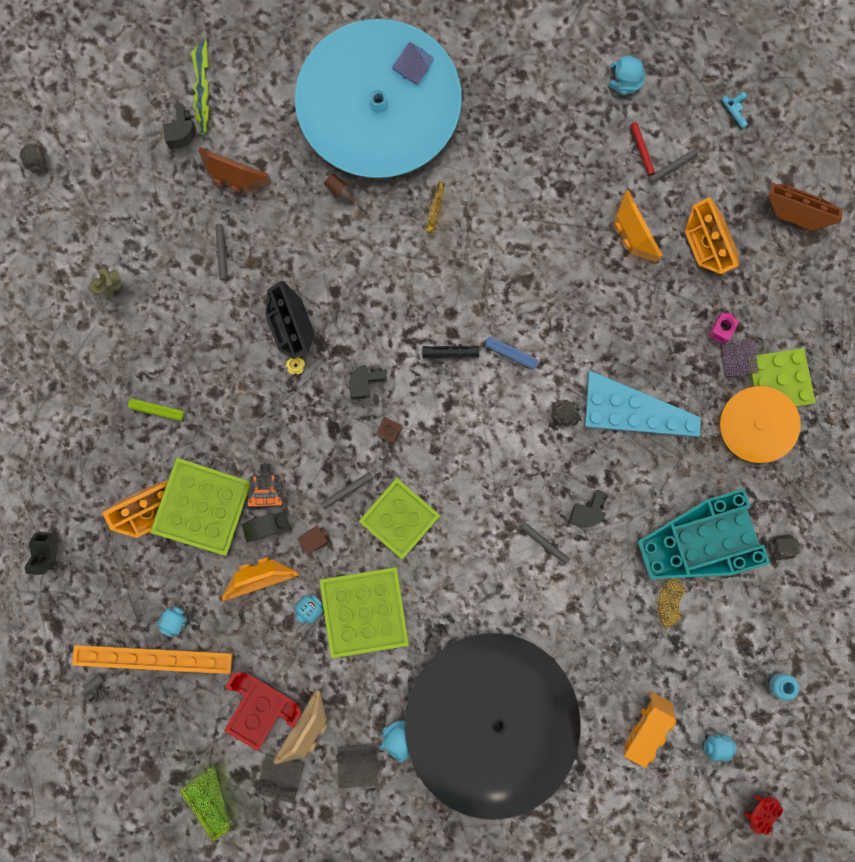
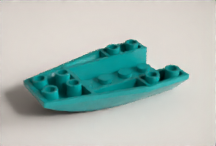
[637,488,770,579]

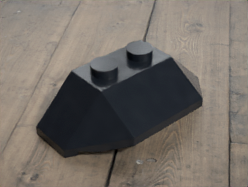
[265,281,314,359]

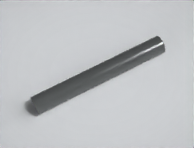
[648,149,698,183]
[215,224,227,280]
[321,472,373,509]
[520,522,570,565]

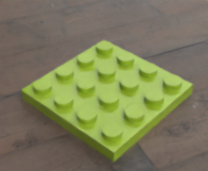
[150,457,251,556]
[320,567,409,658]

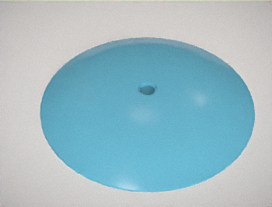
[295,19,462,178]

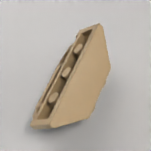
[274,689,327,764]

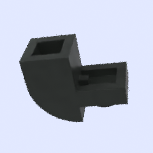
[163,103,196,149]
[349,365,387,400]
[568,490,606,527]
[241,511,291,543]
[24,533,57,575]

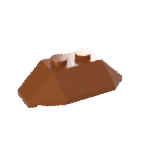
[198,147,271,194]
[768,183,843,230]

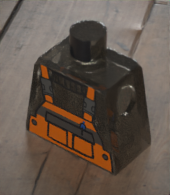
[246,464,286,508]

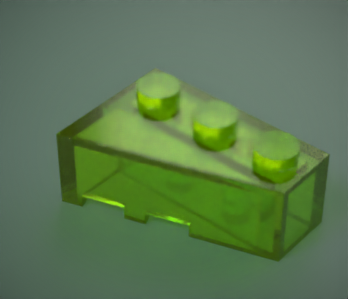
[179,764,231,843]

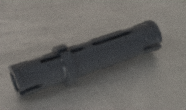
[422,344,479,359]

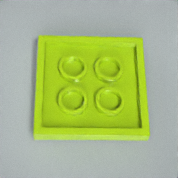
[746,348,816,407]
[358,478,440,560]

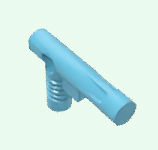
[721,92,748,129]

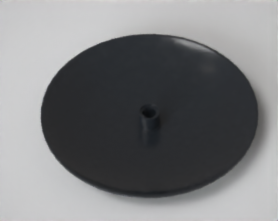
[405,633,581,820]

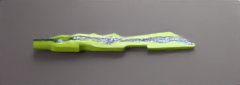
[191,39,209,135]

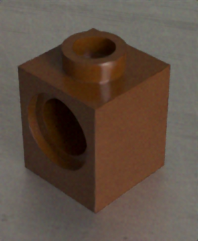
[376,417,402,445]
[297,525,329,555]

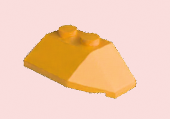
[614,190,663,262]
[685,197,739,274]
[102,480,168,538]
[222,557,300,601]

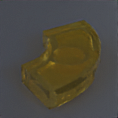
[426,181,445,232]
[658,578,687,629]

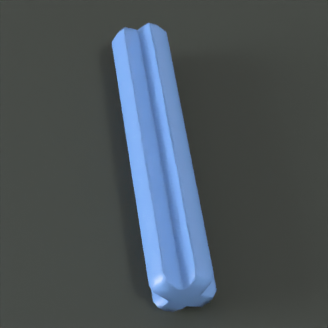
[485,337,538,369]

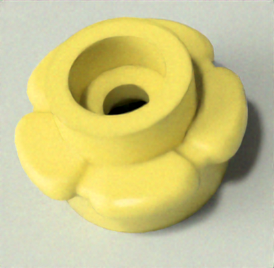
[286,357,305,374]

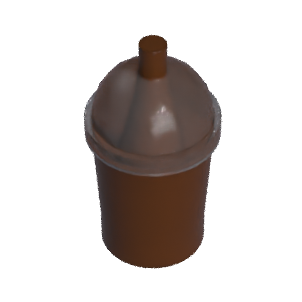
[324,173,355,203]

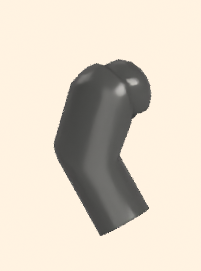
[84,673,105,704]

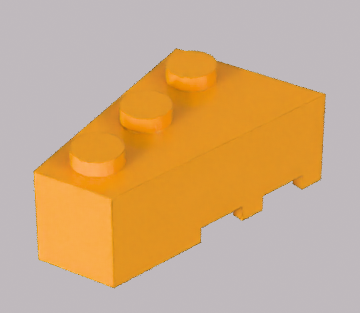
[623,691,676,768]

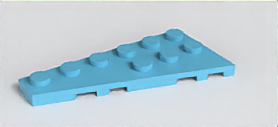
[584,370,701,437]

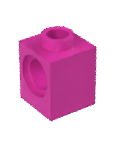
[707,312,739,345]

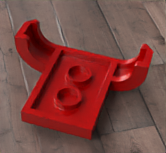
[224,671,302,751]

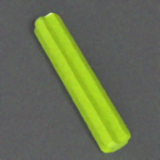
[128,398,184,421]

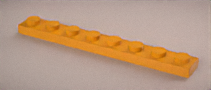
[72,645,233,674]

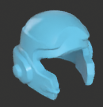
[608,56,645,95]
[381,721,410,763]

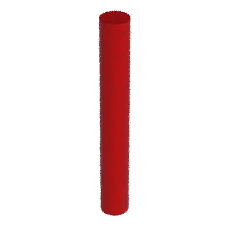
[630,122,655,176]

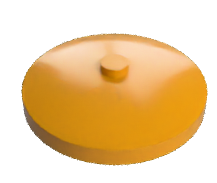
[720,386,800,463]

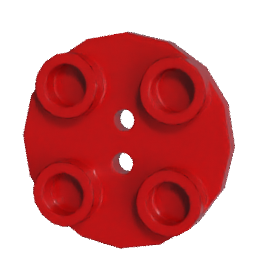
[744,795,783,836]

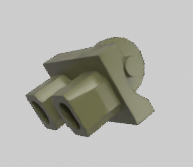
[89,268,121,299]

